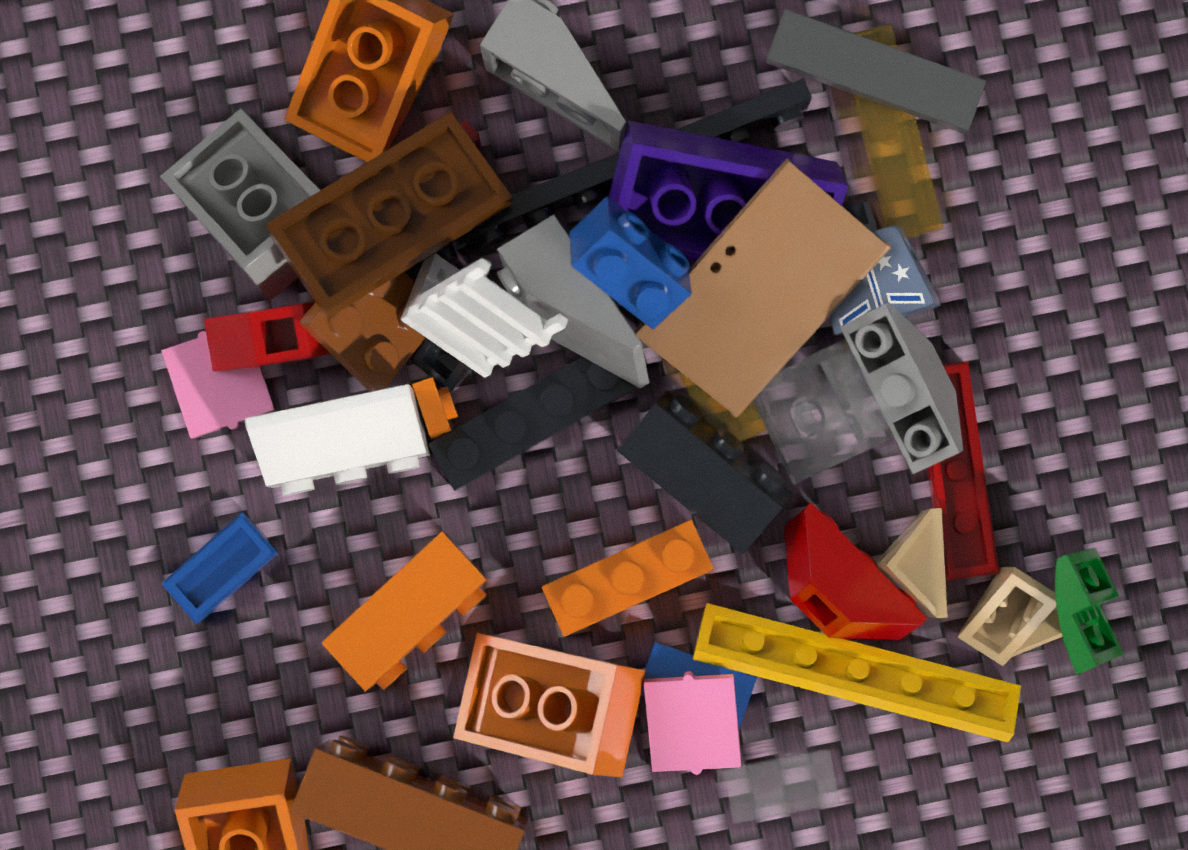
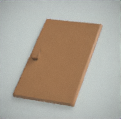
[634,159,891,418]

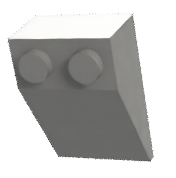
[480,0,626,152]
[160,108,320,301]
[497,215,649,388]

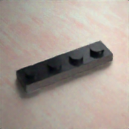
[428,357,639,491]

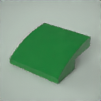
[1055,548,1124,675]

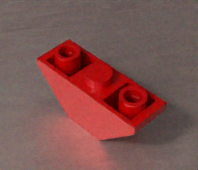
[204,301,330,371]
[784,503,928,641]

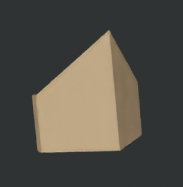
[875,508,948,618]
[958,567,1062,666]

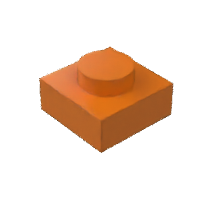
[412,377,458,439]

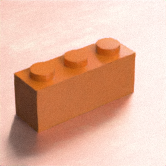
[542,519,714,637]
[321,531,489,691]

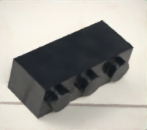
[617,390,792,554]

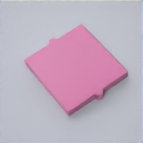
[161,331,275,439]
[644,671,741,775]

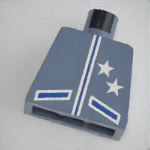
[831,202,941,336]

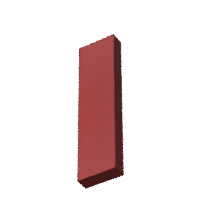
[927,361,1000,580]

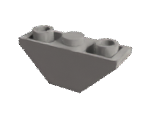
[840,302,963,474]

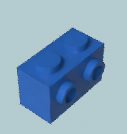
[570,196,692,330]

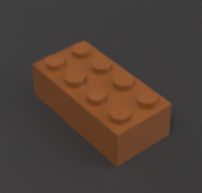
[290,735,528,850]

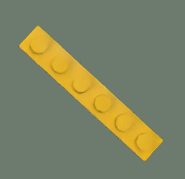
[693,603,1021,742]

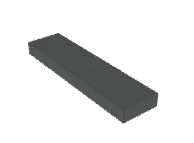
[765,9,986,134]

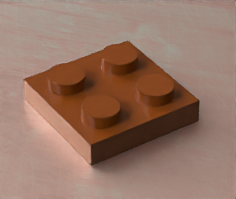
[299,272,426,392]

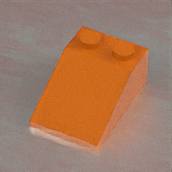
[284,0,454,162]
[453,633,646,777]
[175,758,309,850]

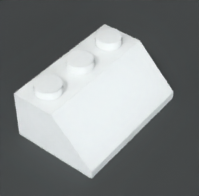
[245,384,430,496]

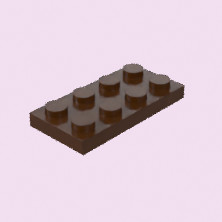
[265,112,512,319]

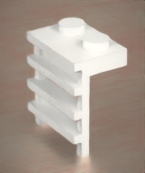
[400,253,568,378]

